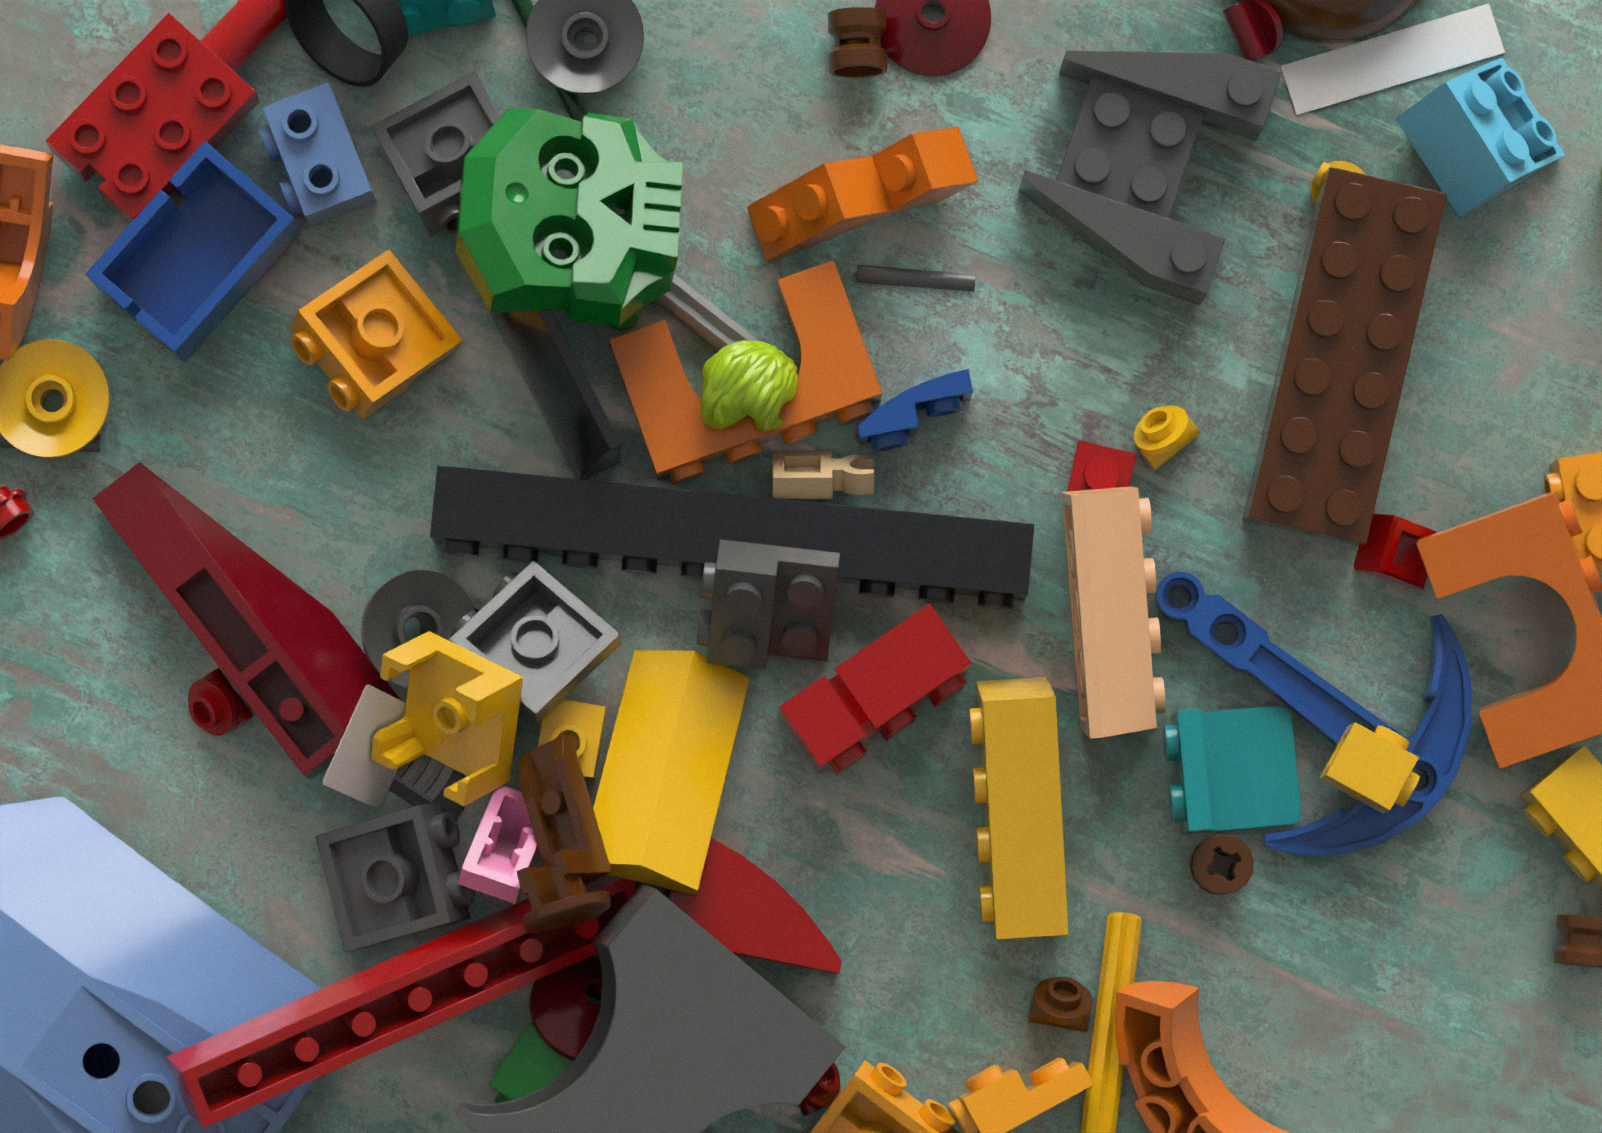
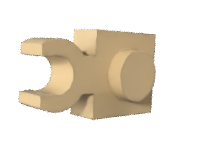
[772,451,874,502]

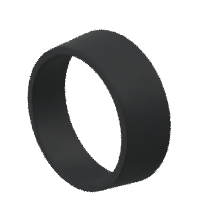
[284,0,408,87]

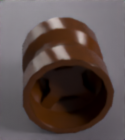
[828,7,887,78]

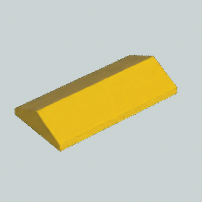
[593,650,750,895]

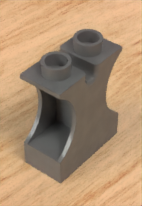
[453,884,845,1133]

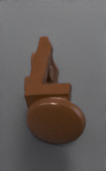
[516,735,612,933]

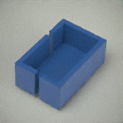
[85,141,302,363]

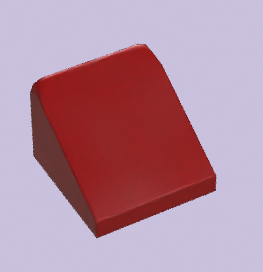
[1354,514,1437,589]

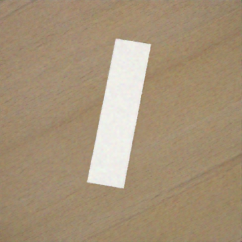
[1281,3,1505,115]

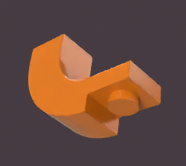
[0,144,54,361]

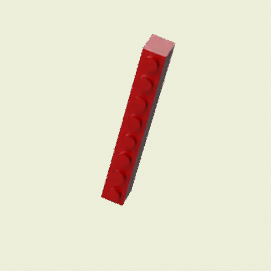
[166,874,636,1128]

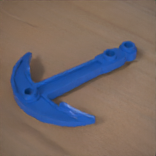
[1155,571,1471,856]

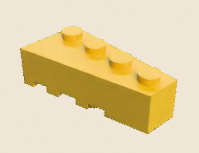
[969,676,1069,939]

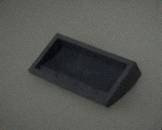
[482,299,621,480]

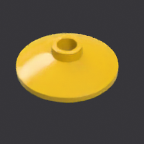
[0,339,110,458]

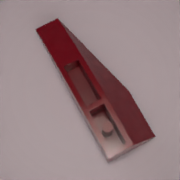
[92,462,402,780]

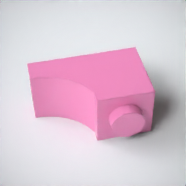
[457,785,539,904]

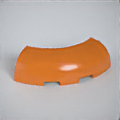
[1115,981,1291,1133]

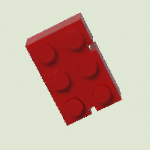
[779,603,971,775]

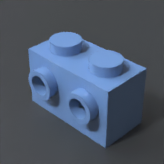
[258,82,377,227]

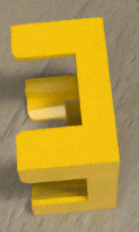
[371,631,523,807]

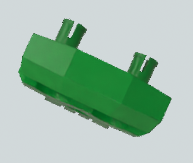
[455,109,683,331]

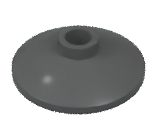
[526,0,644,95]
[361,570,475,688]

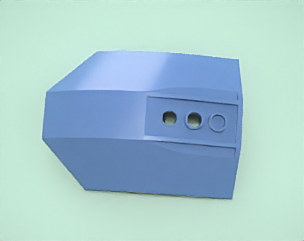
[0,795,322,1133]

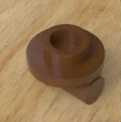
[1028,977,1093,1032]

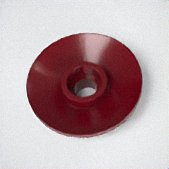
[875,0,991,76]
[529,956,602,1061]

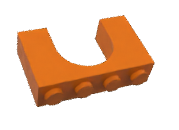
[609,260,882,485]
[1416,490,1602,769]

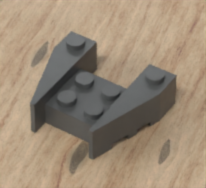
[1018,51,1282,305]

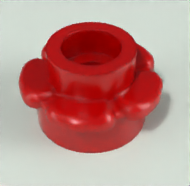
[0,486,34,540]

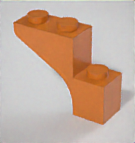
[747,126,979,261]

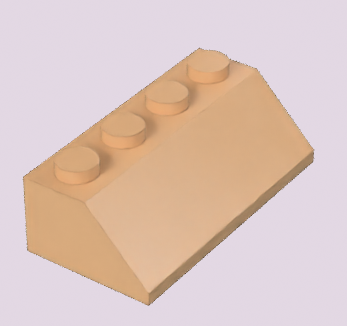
[1061,486,1166,739]

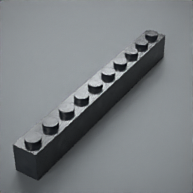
[430,465,1034,609]

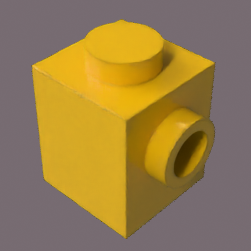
[537,699,608,781]
[1319,722,1420,813]

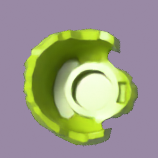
[700,340,799,431]

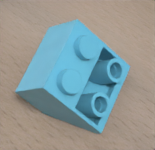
[1396,57,1565,218]

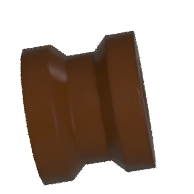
[1189,834,1254,895]
[1553,915,1602,968]

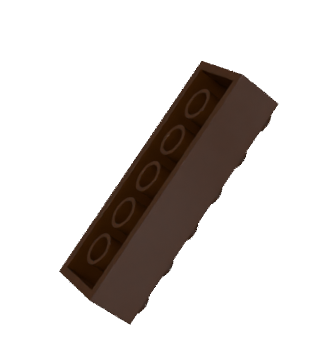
[1243,166,1447,546]

